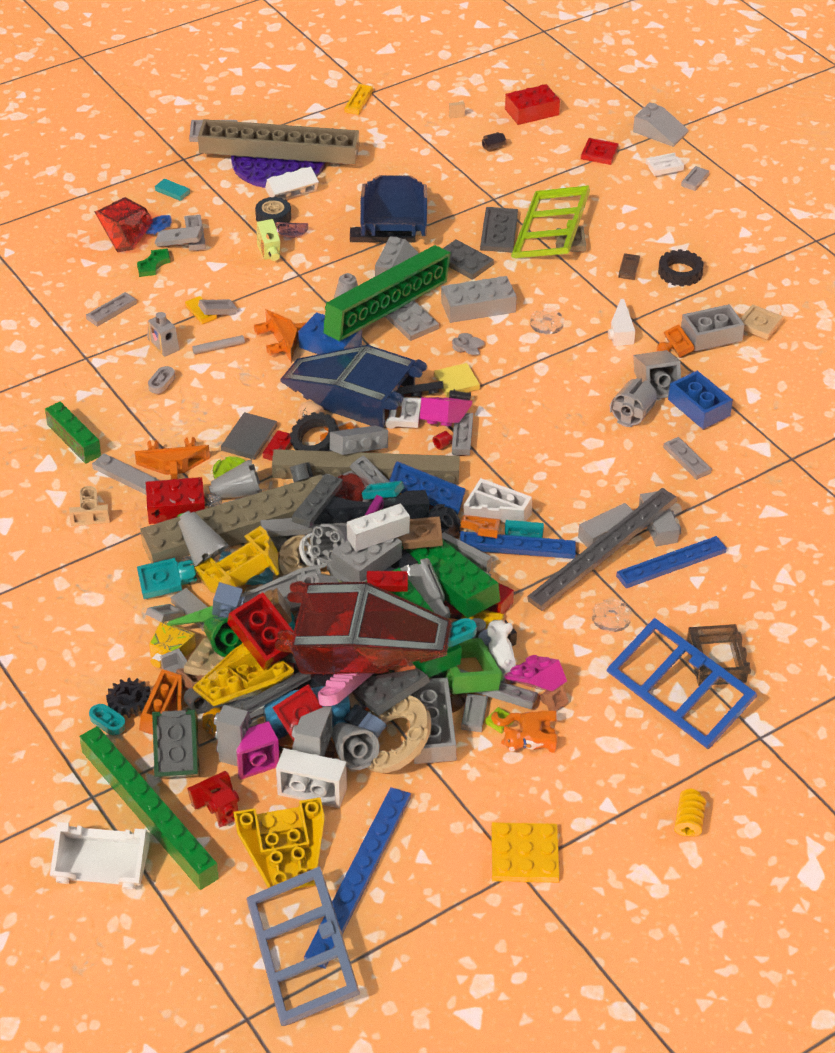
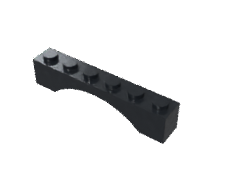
[314,490,429,524]

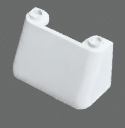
[50,822,151,890]

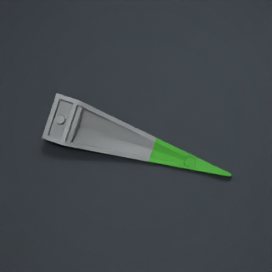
[167,565,321,626]

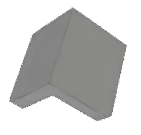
[160,648,187,673]

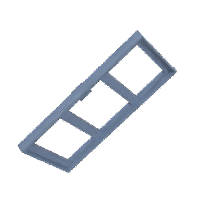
[246,866,360,1026]

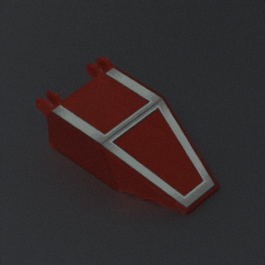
[275,581,453,674]

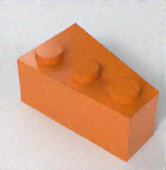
[139,669,182,735]

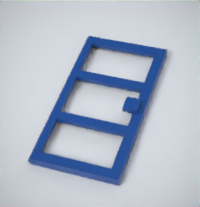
[606,617,757,749]

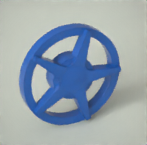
[143,215,172,235]

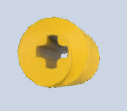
[674,788,707,837]

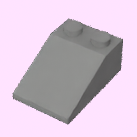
[633,102,689,147]

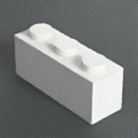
[265,167,319,200]
[347,503,410,551]

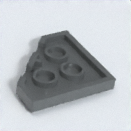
[352,668,430,716]

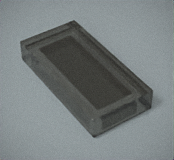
[618,253,640,280]

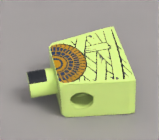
[257,219,280,261]

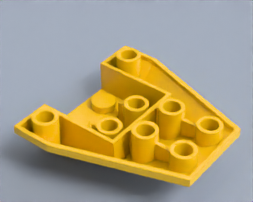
[193,643,294,706]
[234,797,325,891]

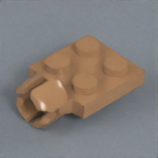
[397,517,443,549]

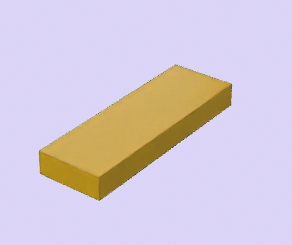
[344,84,373,115]

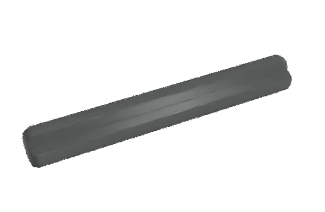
[241,669,311,714]

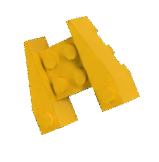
[195,526,279,593]

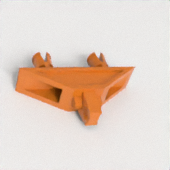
[254,309,306,362]
[135,437,210,479]

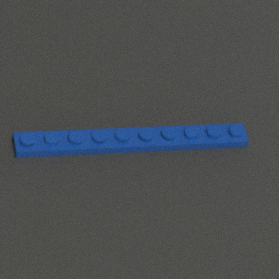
[304,787,411,969]

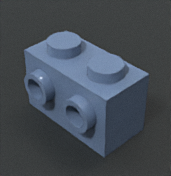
[212,582,245,617]

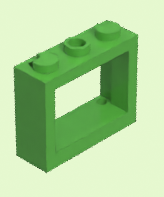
[441,638,503,694]

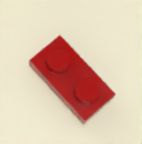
[263,430,292,461]
[367,571,408,592]

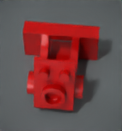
[187,771,240,828]

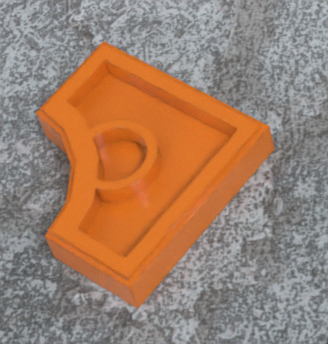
[461,515,501,538]

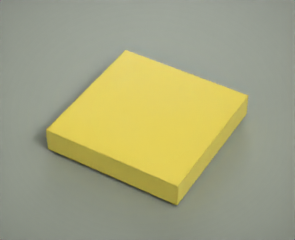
[434,363,480,397]

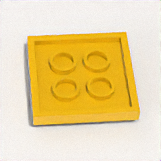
[491,822,559,883]

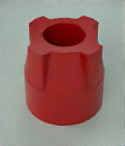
[432,431,453,450]

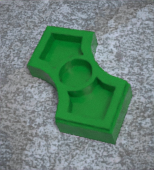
[137,248,170,277]

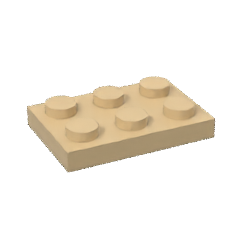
[184,638,225,676]

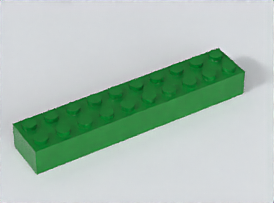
[323,245,451,341]

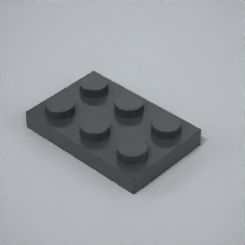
[443,239,494,280]

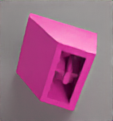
[504,655,567,691]

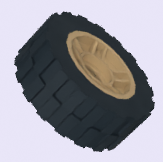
[255,197,291,228]

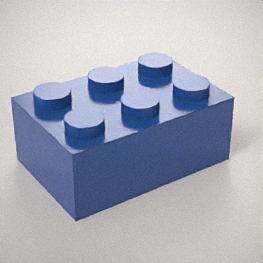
[298,312,362,354]
[668,370,733,429]

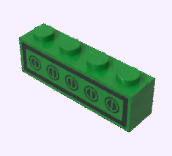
[45,401,101,464]

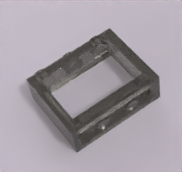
[686,624,751,686]

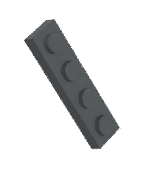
[292,474,343,528]

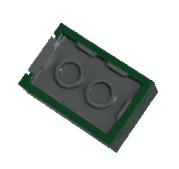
[152,710,200,779]

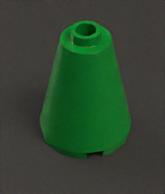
[203,616,242,657]

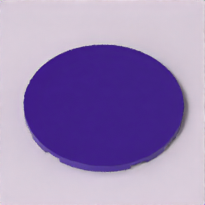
[231,155,326,188]

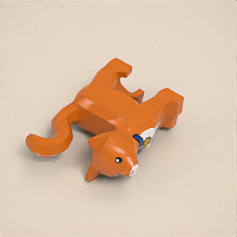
[491,710,557,753]

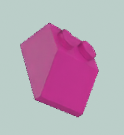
[420,397,472,426]
[236,721,279,780]

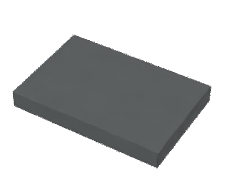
[221,412,277,460]

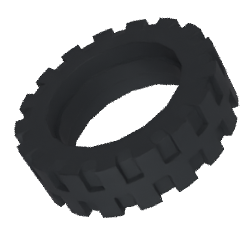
[658,249,704,287]
[290,412,340,451]

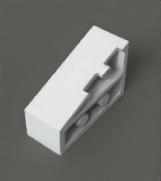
[463,478,532,523]

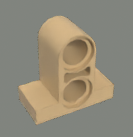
[69,486,110,526]

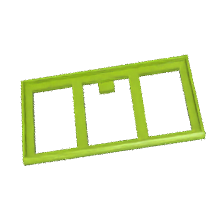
[511,185,590,258]

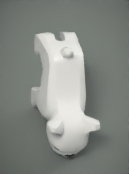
[487,620,516,684]

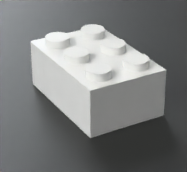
[276,748,347,809]

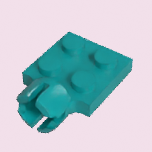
[137,558,197,599]

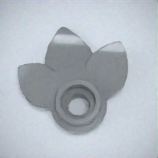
[452,333,485,355]

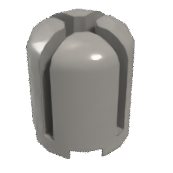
[610,378,657,427]
[400,558,445,603]

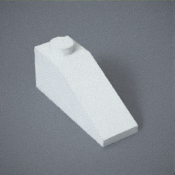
[608,299,635,346]

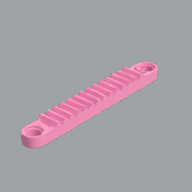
[318,637,401,706]

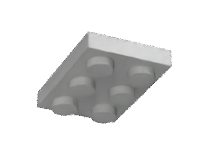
[384,300,439,341]

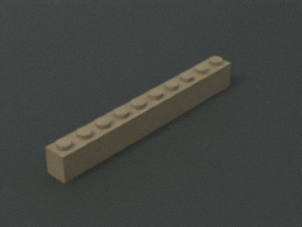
[272,449,460,485]

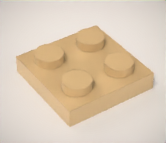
[740,304,783,340]

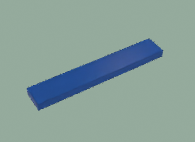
[460,531,576,559]
[616,536,727,589]

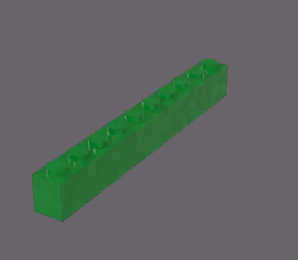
[79,726,219,890]

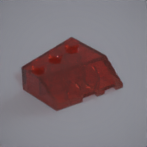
[94,197,153,253]

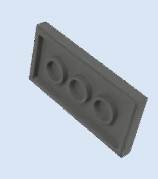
[480,207,518,253]

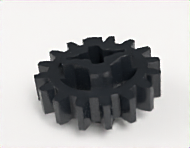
[106,677,151,718]

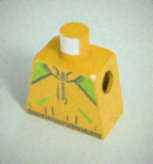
[149,622,196,668]

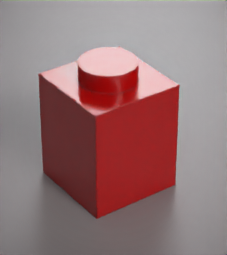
[485,583,514,614]

